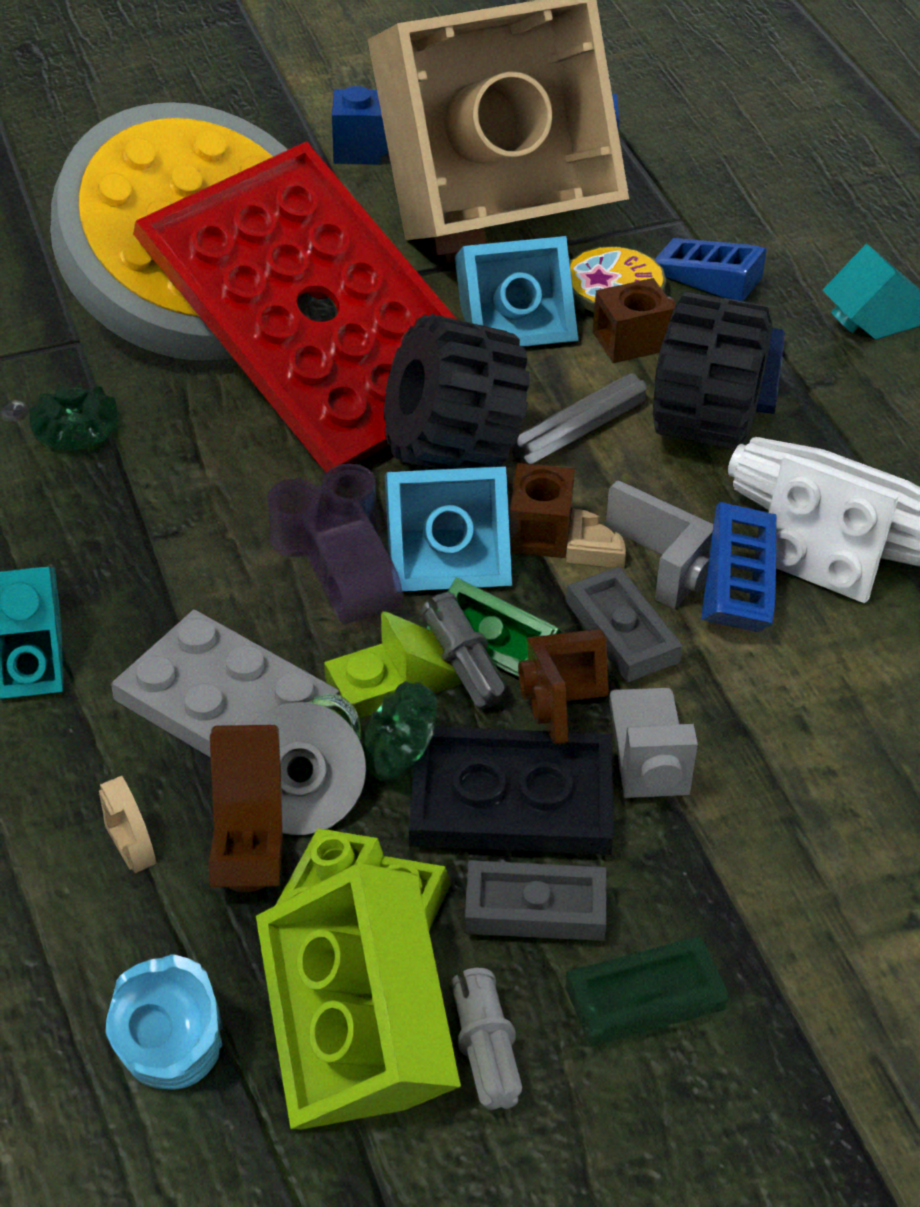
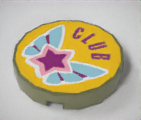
[569,246,666,314]

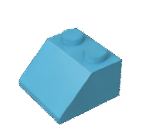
[455,236,578,347]
[385,466,512,592]

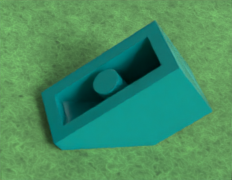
[823,243,920,339]

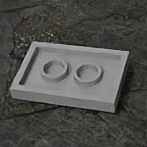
[111,609,340,757]

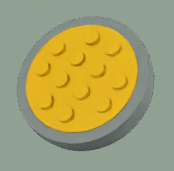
[50,102,314,361]

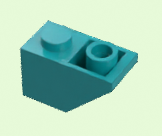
[0,566,64,699]

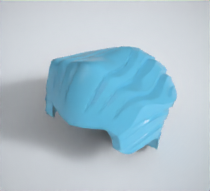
[105,954,223,1090]

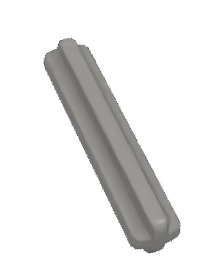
[512,373,647,464]

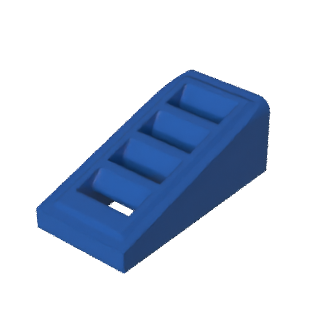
[655,238,767,301]
[701,502,777,632]

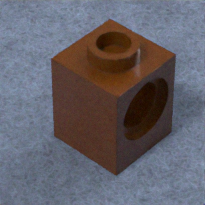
[592,278,676,363]
[509,463,575,558]

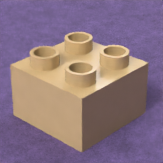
[368,0,629,240]

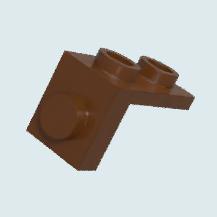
[518,629,608,745]
[208,725,284,892]

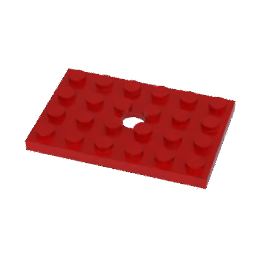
[133,141,457,478]

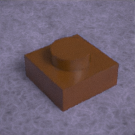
[428,228,487,263]

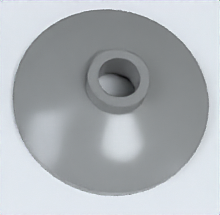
[250,702,366,835]

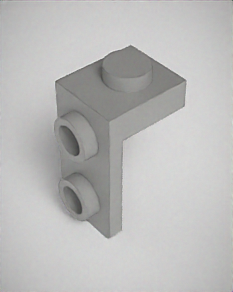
[606,481,714,609]
[609,688,698,798]

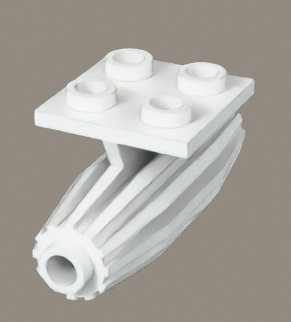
[728,437,920,603]

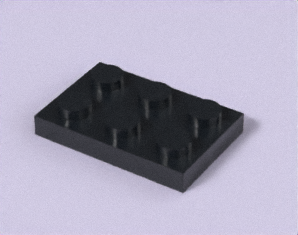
[409,726,613,855]

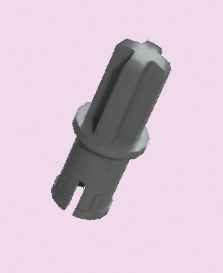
[420,592,508,710]

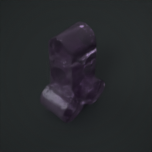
[267,464,403,625]

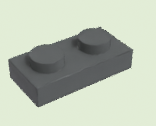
[566,566,683,683]
[465,860,606,941]

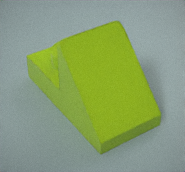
[324,611,463,722]

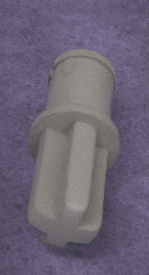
[450,968,522,1110]

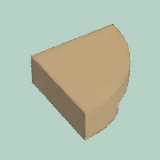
[566,508,626,569]
[99,776,156,873]

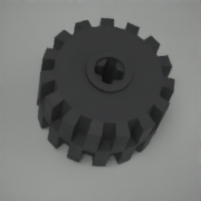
[653,291,772,450]
[384,314,529,470]

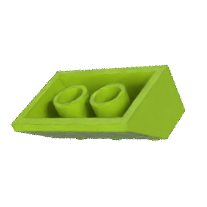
[256,862,461,1130]

